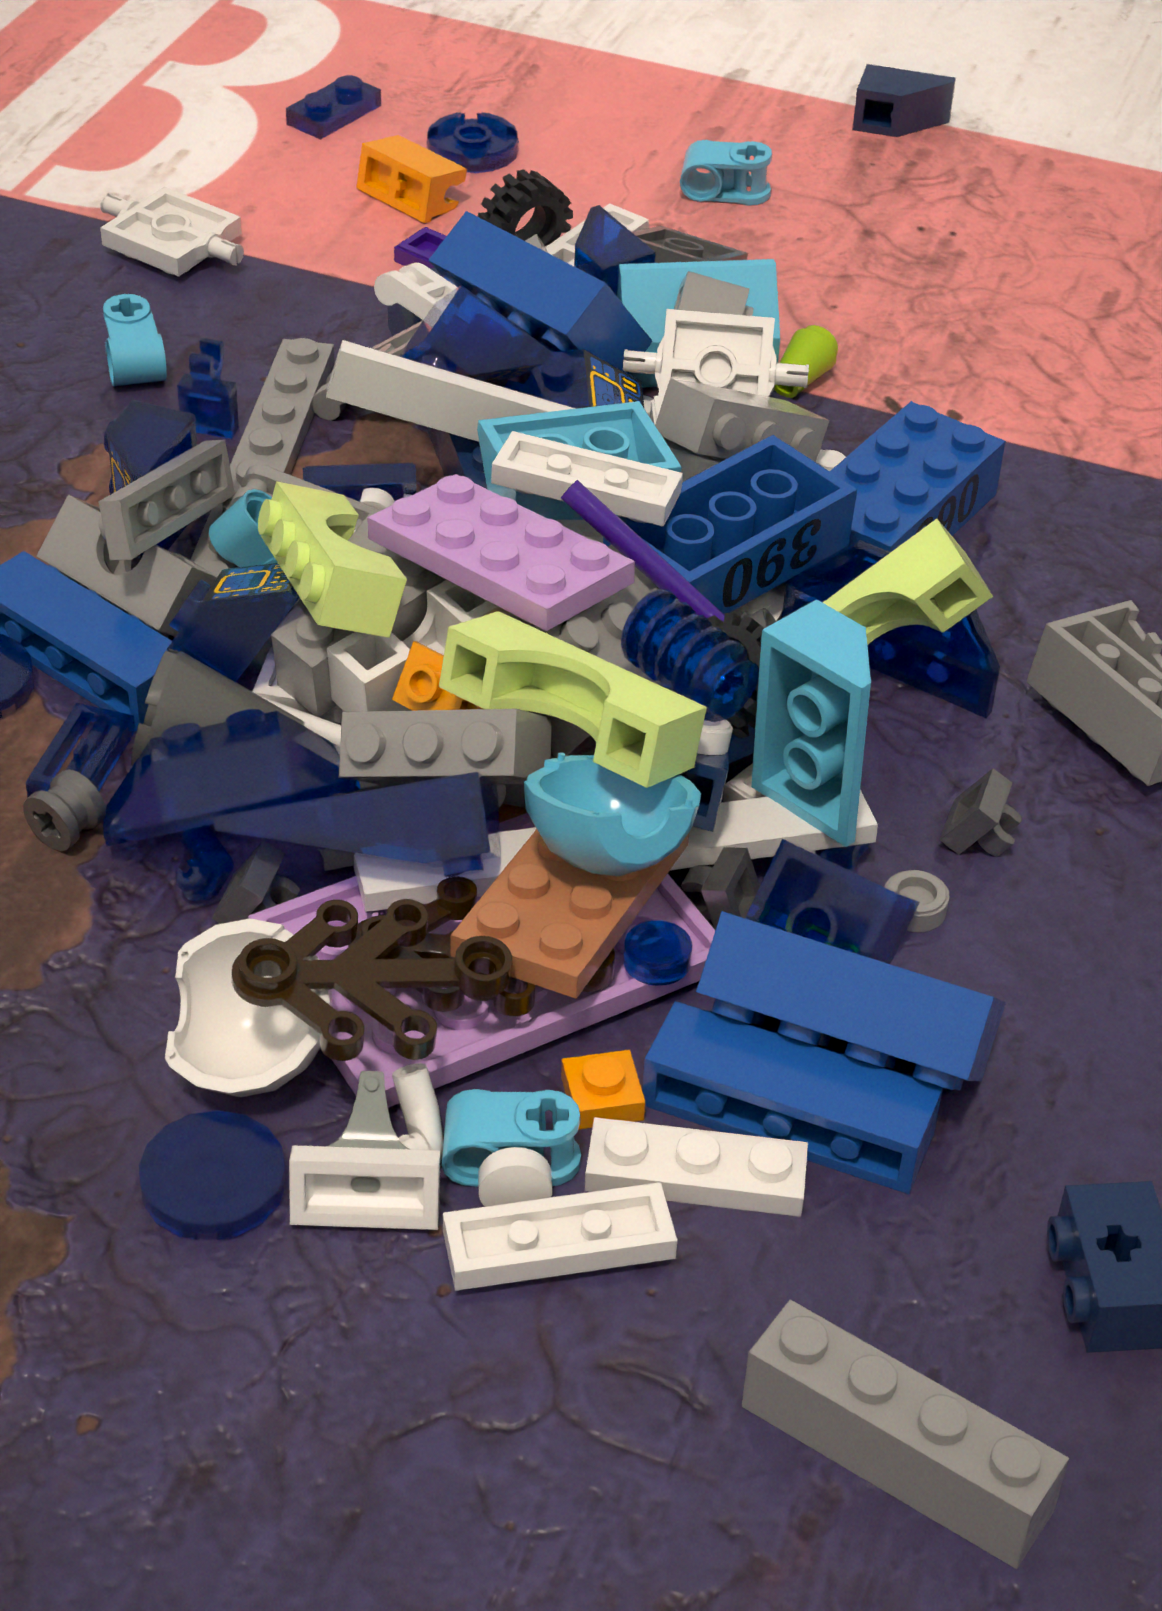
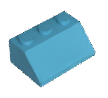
[617,259,780,387]
[477,401,682,521]
[751,599,871,847]

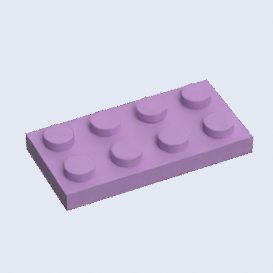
[367,474,635,631]

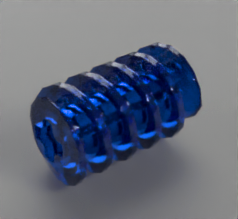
[621,589,759,722]

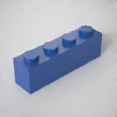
[0,551,190,731]
[642,1001,943,1195]

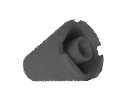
[131,649,313,782]

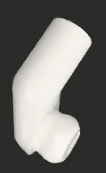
[392,1063,444,1161]

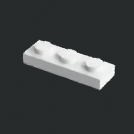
[491,431,683,526]
[585,1117,808,1217]
[443,1182,677,1291]

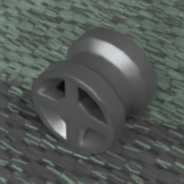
[23,769,106,851]

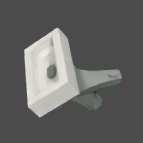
[289,1071,440,1230]

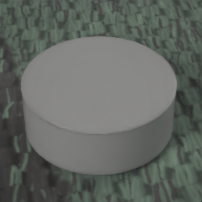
[882,870,950,932]

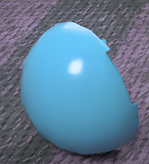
[524,752,701,876]

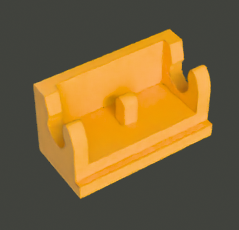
[356,135,467,223]

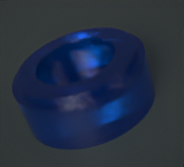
[623,920,692,986]

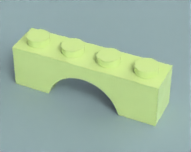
[258,481,407,638]
[823,519,993,645]
[439,611,707,788]

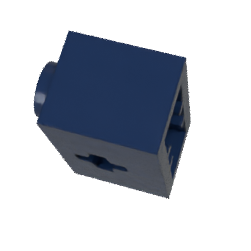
[1047,1181,1162,1353]

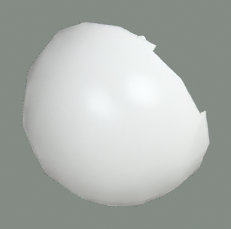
[165,918,332,1097]

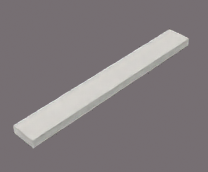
[326,340,726,482]
[353,790,878,912]

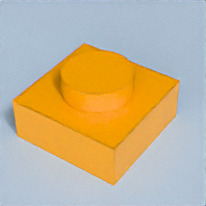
[561,1049,645,1130]

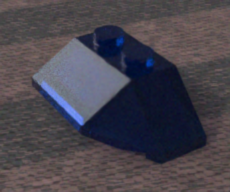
[782,540,1000,718]
[103,709,361,846]

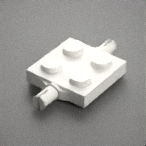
[100,187,244,276]
[623,309,809,397]

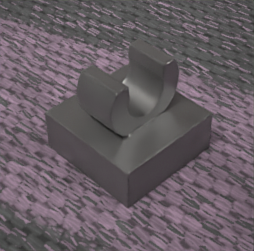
[940,768,1022,857]
[212,840,300,924]
[681,847,764,930]

